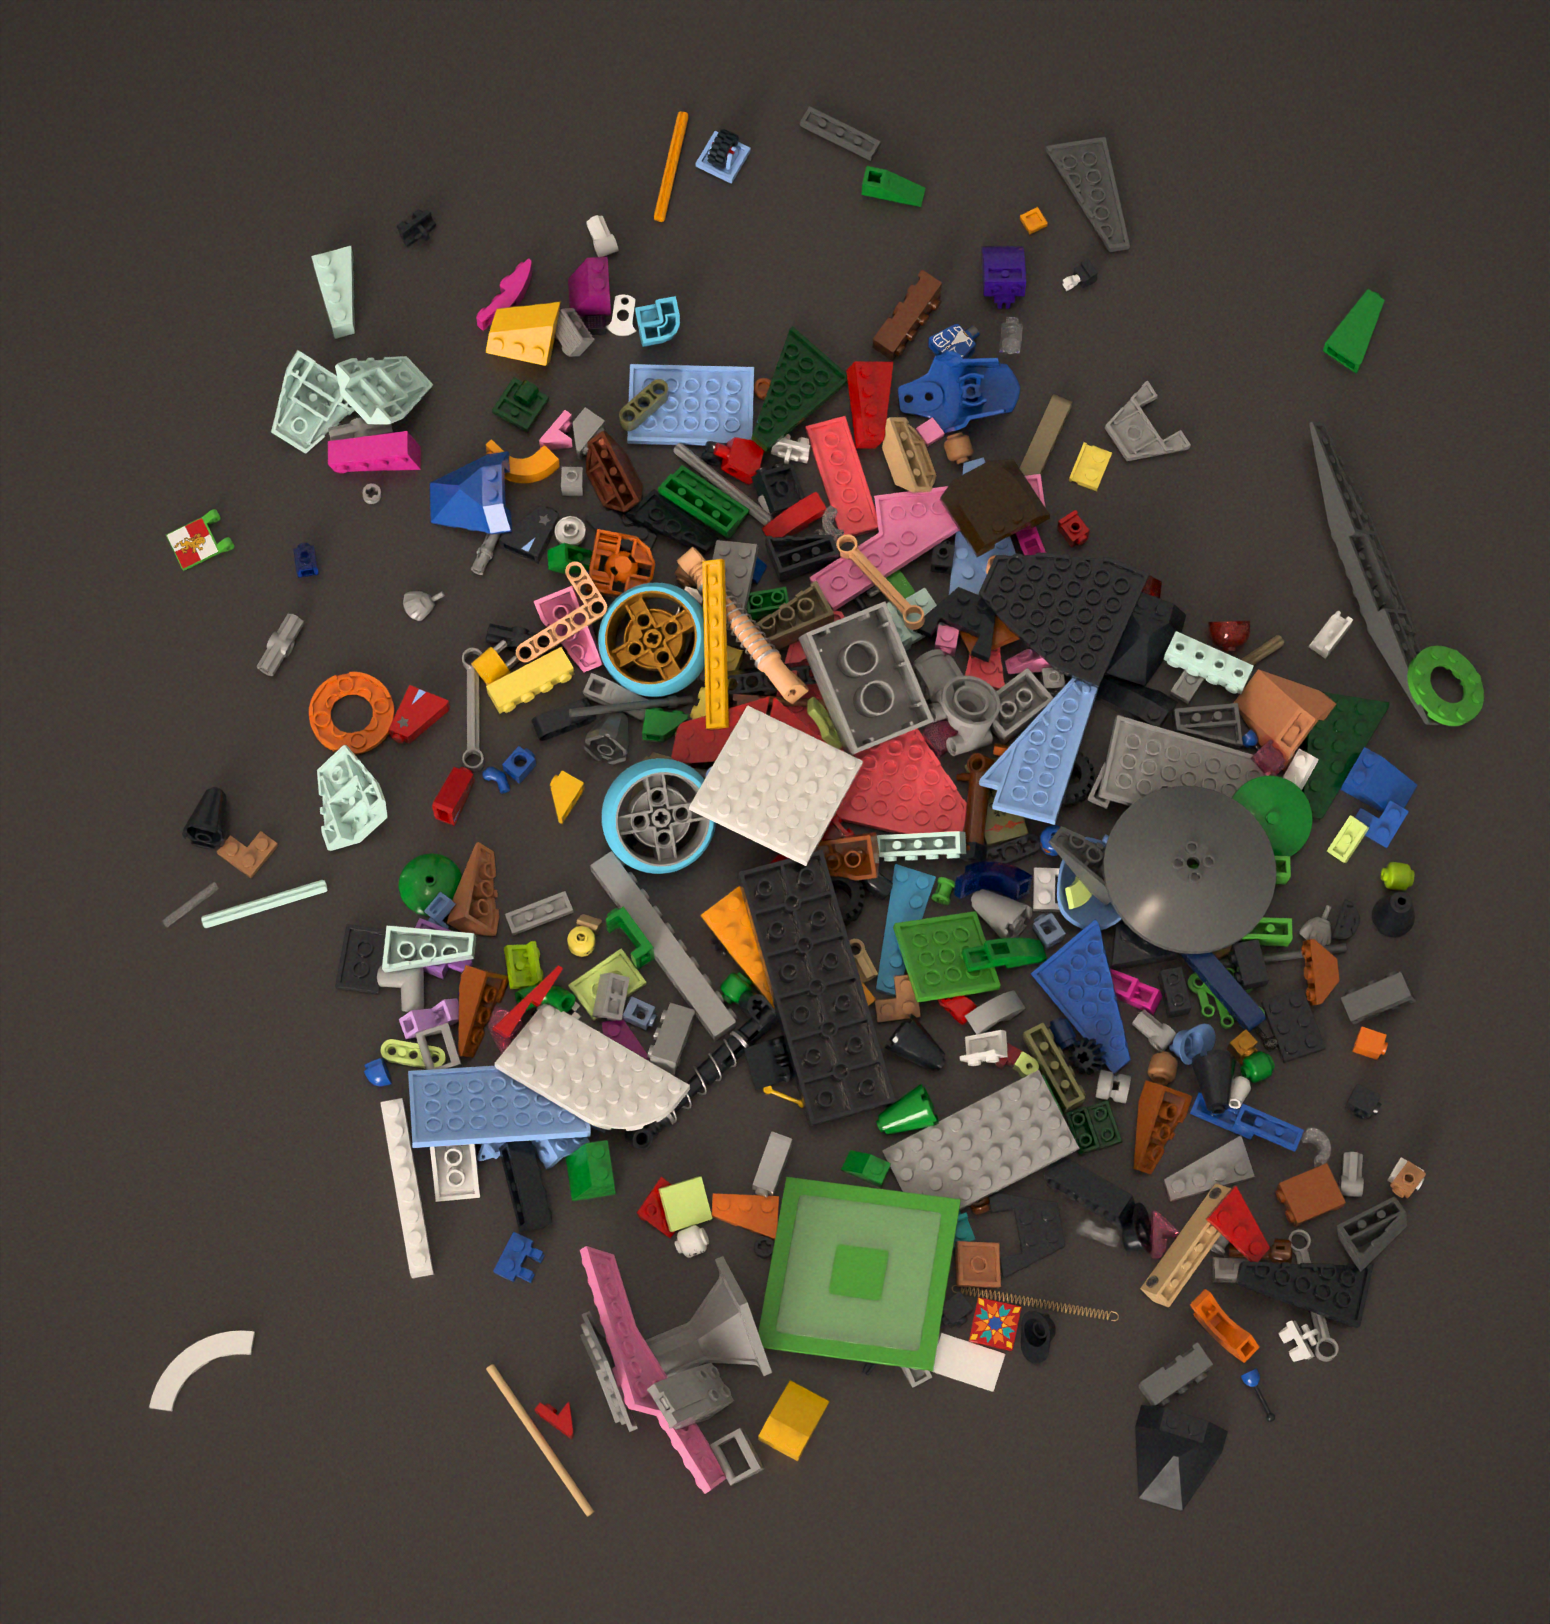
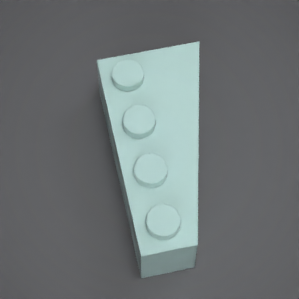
[311,246,355,339]
[382,926,476,973]

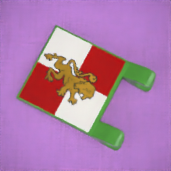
[166,509,234,571]

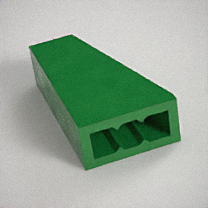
[1323,289,1385,374]

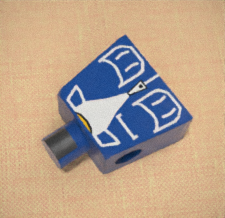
[928,324,980,359]

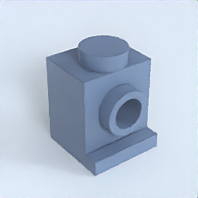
[1032,912,1066,950]
[622,997,658,1030]

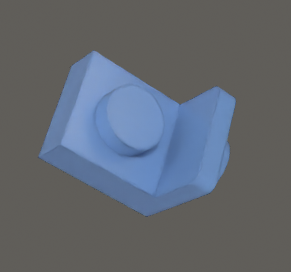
[424,892,456,929]

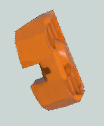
[585,529,655,597]

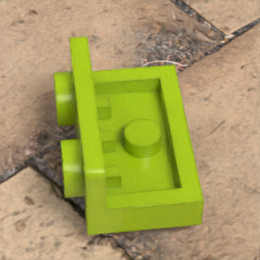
[504,941,543,989]

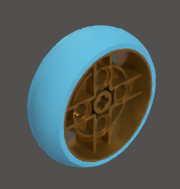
[598,583,705,697]

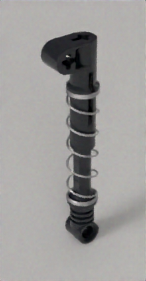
[625,991,778,1150]

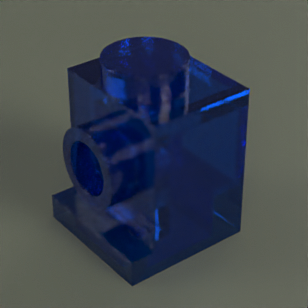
[293,543,319,578]

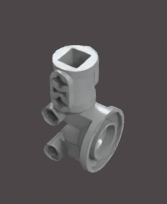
[911,649,1000,756]

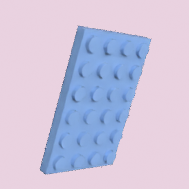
[627,364,754,446]

